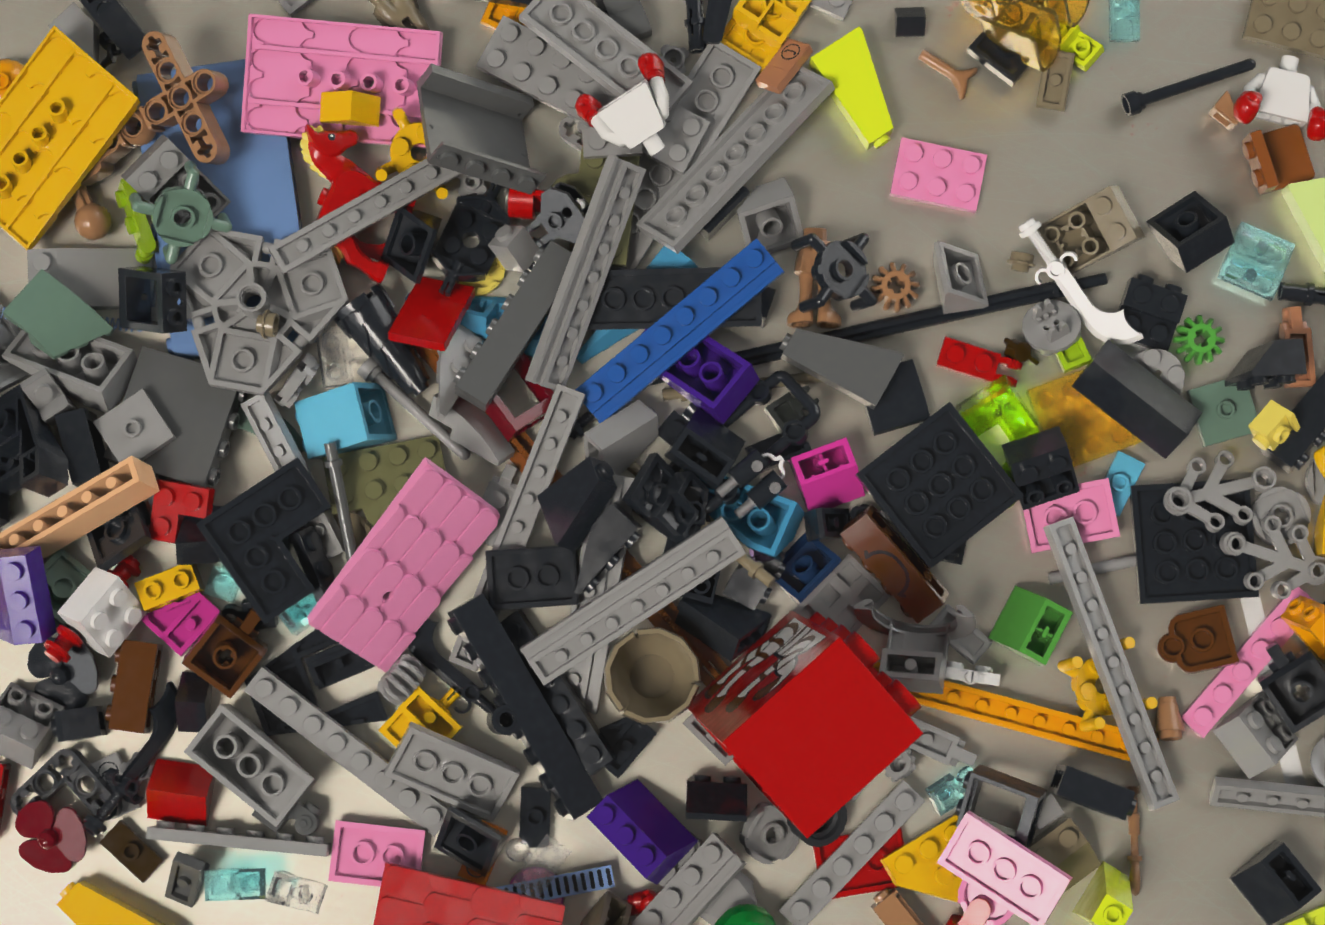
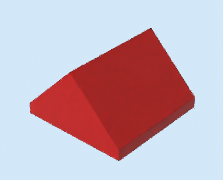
[146,758,215,827]

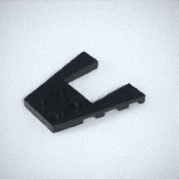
[245,629,389,736]

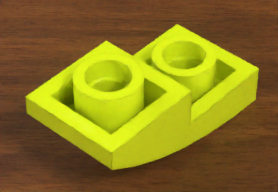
[1038,11,1104,72]

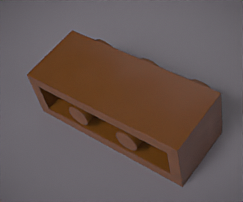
[105,640,163,734]

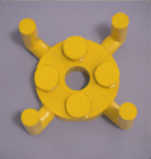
[375,107,448,199]
[1057,637,1158,732]

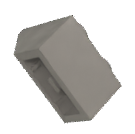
[0,682,65,770]
[1213,691,1298,779]

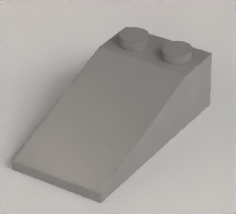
[27,248,155,310]
[2,330,137,413]
[184,704,315,827]

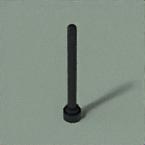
[1121,59,1256,117]

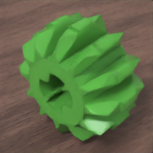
[1173,315,1225,366]

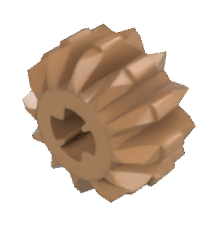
[870,262,920,313]

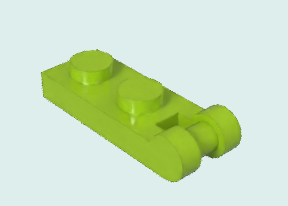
[115,179,156,264]

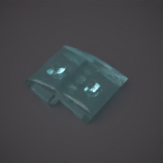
[1217,221,1295,301]

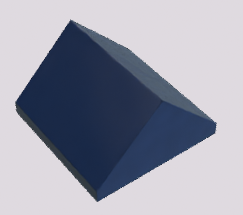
[775,532,842,605]

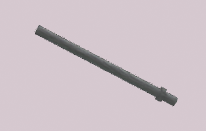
[324,441,357,562]

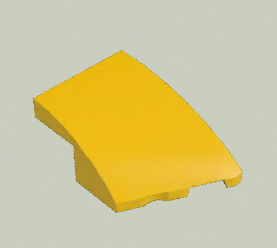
[721,0,812,74]

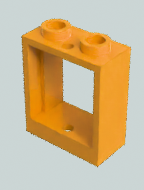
[1280,595,1325,665]

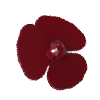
[15,800,87,873]

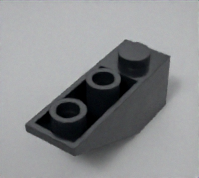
[575,502,643,595]

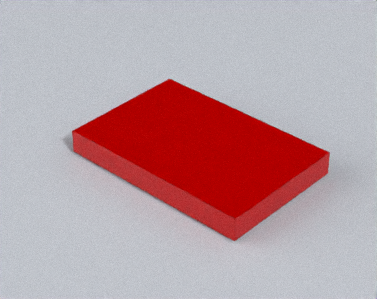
[388,277,475,352]
[813,827,904,899]

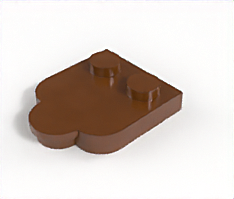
[1158,604,1239,674]

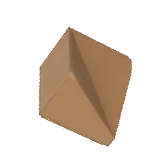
[1208,91,1239,131]

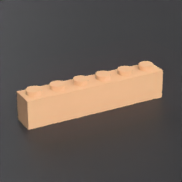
[0,455,160,559]

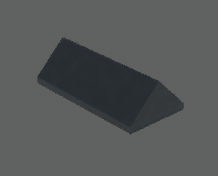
[1071,339,1202,459]

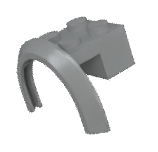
[853,599,976,694]

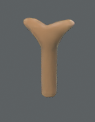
[918,49,978,100]

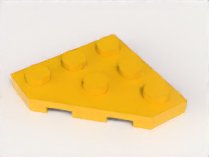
[880,814,962,903]

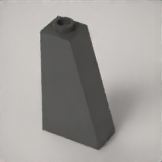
[779,328,905,410]

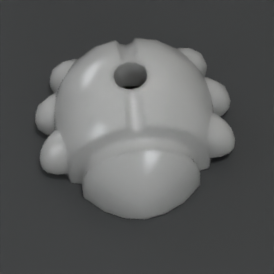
[885,748,916,782]

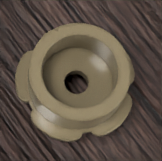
[1007,251,1036,273]
[256,309,279,339]

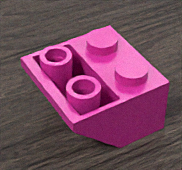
[789,437,865,511]

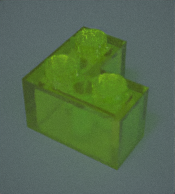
[956,375,1040,442]

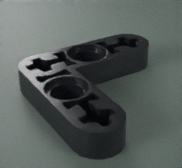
[10,748,123,820]

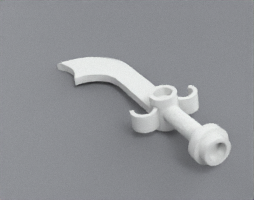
[1018,217,1143,345]

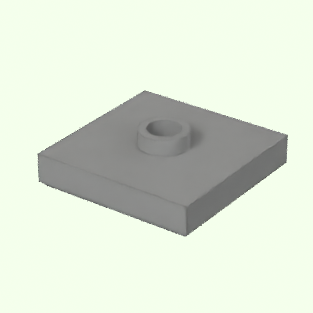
[93,389,176,462]

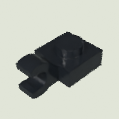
[658,402,697,446]

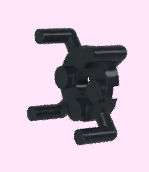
[791,233,877,313]

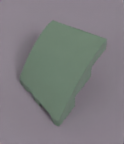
[3,269,114,359]

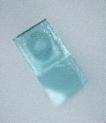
[204,867,266,901]

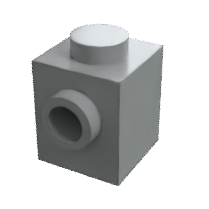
[488,224,539,272]

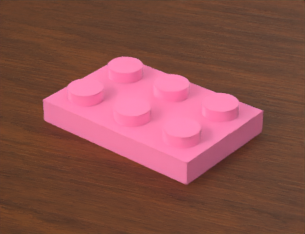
[889,137,987,213]
[1023,478,1120,553]
[328,820,426,887]

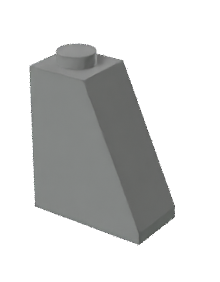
[584,400,659,475]

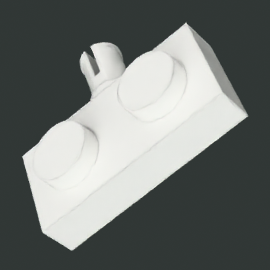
[945,661,1000,687]

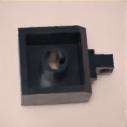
[1258,641,1325,734]

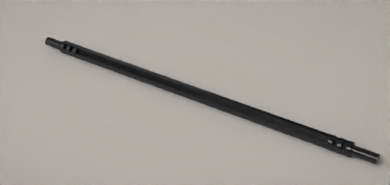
[650,273,1108,386]

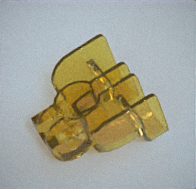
[961,0,1090,72]

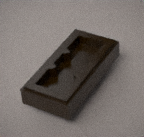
[99,820,165,883]

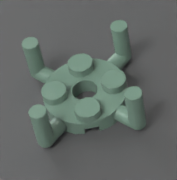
[129,160,232,265]

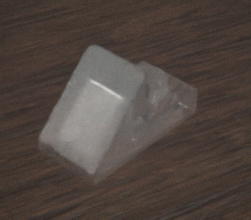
[265,870,328,914]

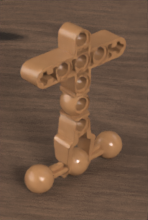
[72,31,230,240]

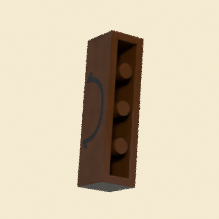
[840,504,949,624]

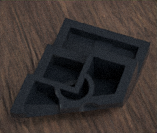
[622,453,709,544]

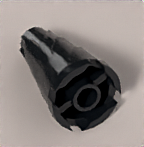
[334,283,430,397]

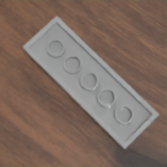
[519,0,693,112]

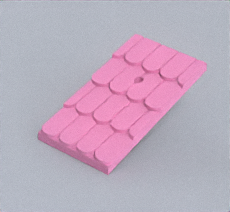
[240,14,443,149]
[307,457,501,672]

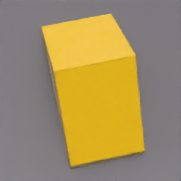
[320,90,381,127]

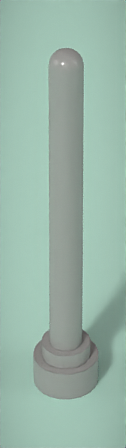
[357,357,470,460]

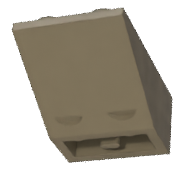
[1037,185,1146,274]

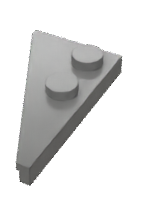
[436,324,485,422]

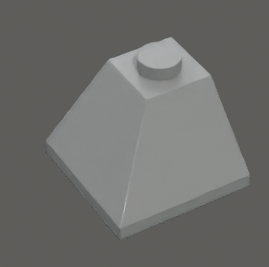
[737,177,803,254]

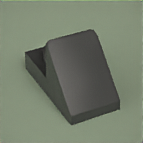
[164,851,210,908]

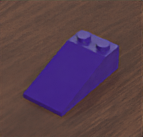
[643,329,760,424]

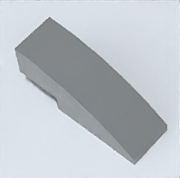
[429,393,515,466]

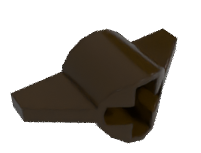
[1004,338,1039,366]

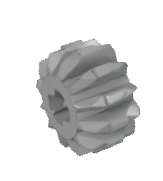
[377,653,427,705]

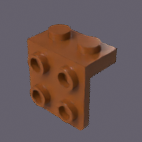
[1242,124,1315,195]

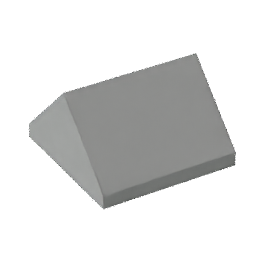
[933,241,989,314]

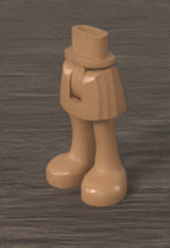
[787,228,842,329]

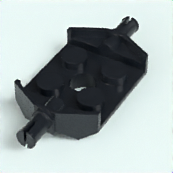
[431,183,511,297]

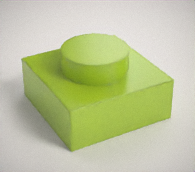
[1055,337,1092,374]

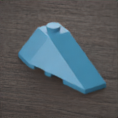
[706,476,805,558]

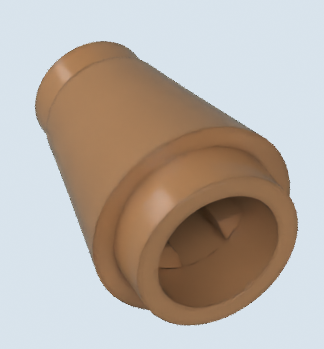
[1155,696,1185,741]

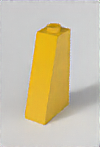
[56,880,166,925]

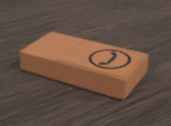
[755,38,813,94]

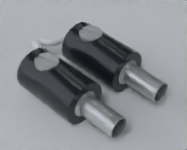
[716,449,787,519]

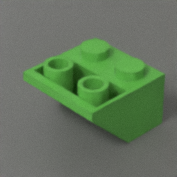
[988,586,1073,666]

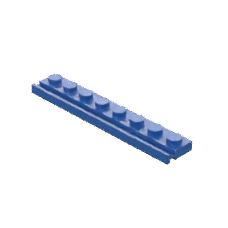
[575,238,785,423]

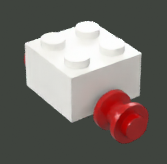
[44,555,147,663]

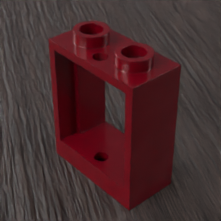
[486,353,554,442]

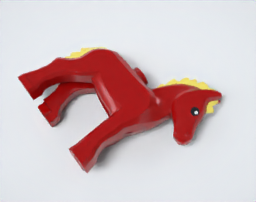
[300,124,417,284]

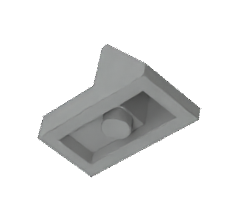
[20,367,77,427]

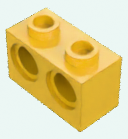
[134,564,207,612]

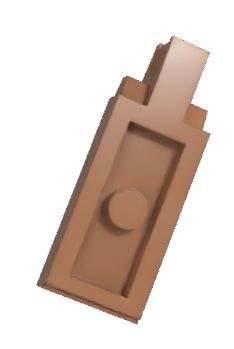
[1279,306,1316,389]

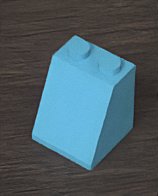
[294,382,397,459]

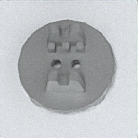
[1022,298,1081,356]

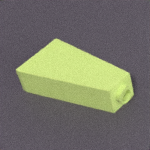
[1281,177,1325,274]

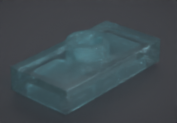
[1109,0,1140,42]

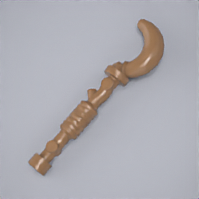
[1127,786,1142,896]

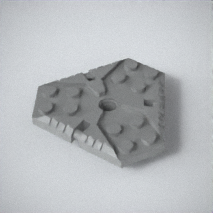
[170,229,349,396]

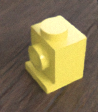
[1248,400,1301,451]

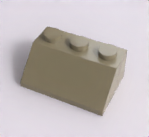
[1028,816,1101,892]

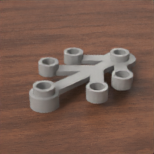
[1163,450,1277,533]
[1219,515,1325,599]

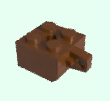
[182,608,268,699]

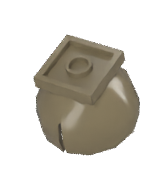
[603,627,701,725]

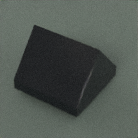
[894,7,926,37]

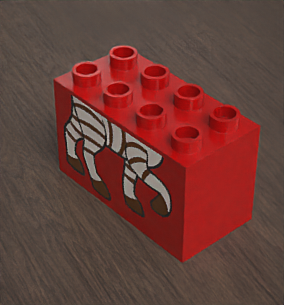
[688,610,924,839]

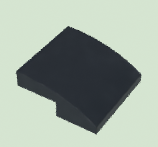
[865,359,930,436]

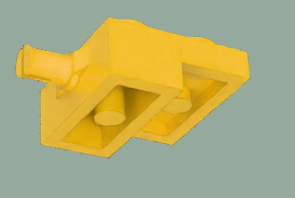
[378,686,463,748]

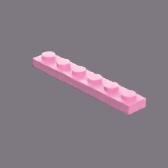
[1181,587,1315,738]

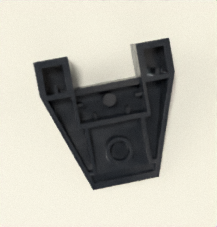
[0,384,69,527]

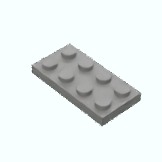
[384,722,520,822]

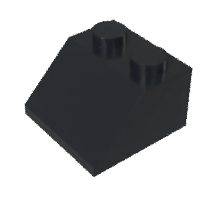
[1146,191,1235,273]
[685,775,747,822]

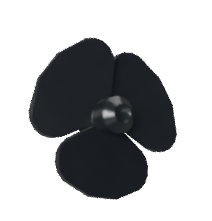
[27,637,98,710]

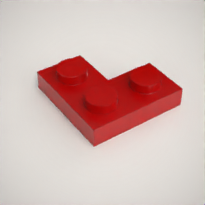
[149,479,215,544]

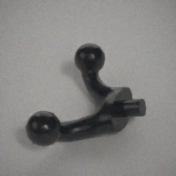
[99,31,122,69]

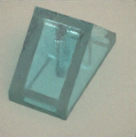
[278,592,317,635]

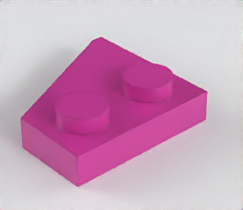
[141,592,220,657]

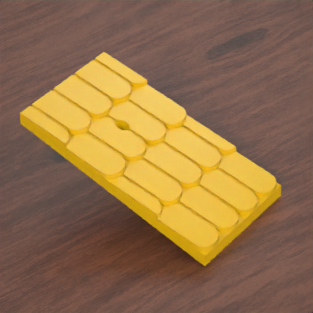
[0,26,140,251]

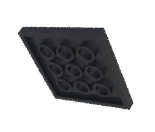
[855,402,1024,569]
[1130,479,1259,605]

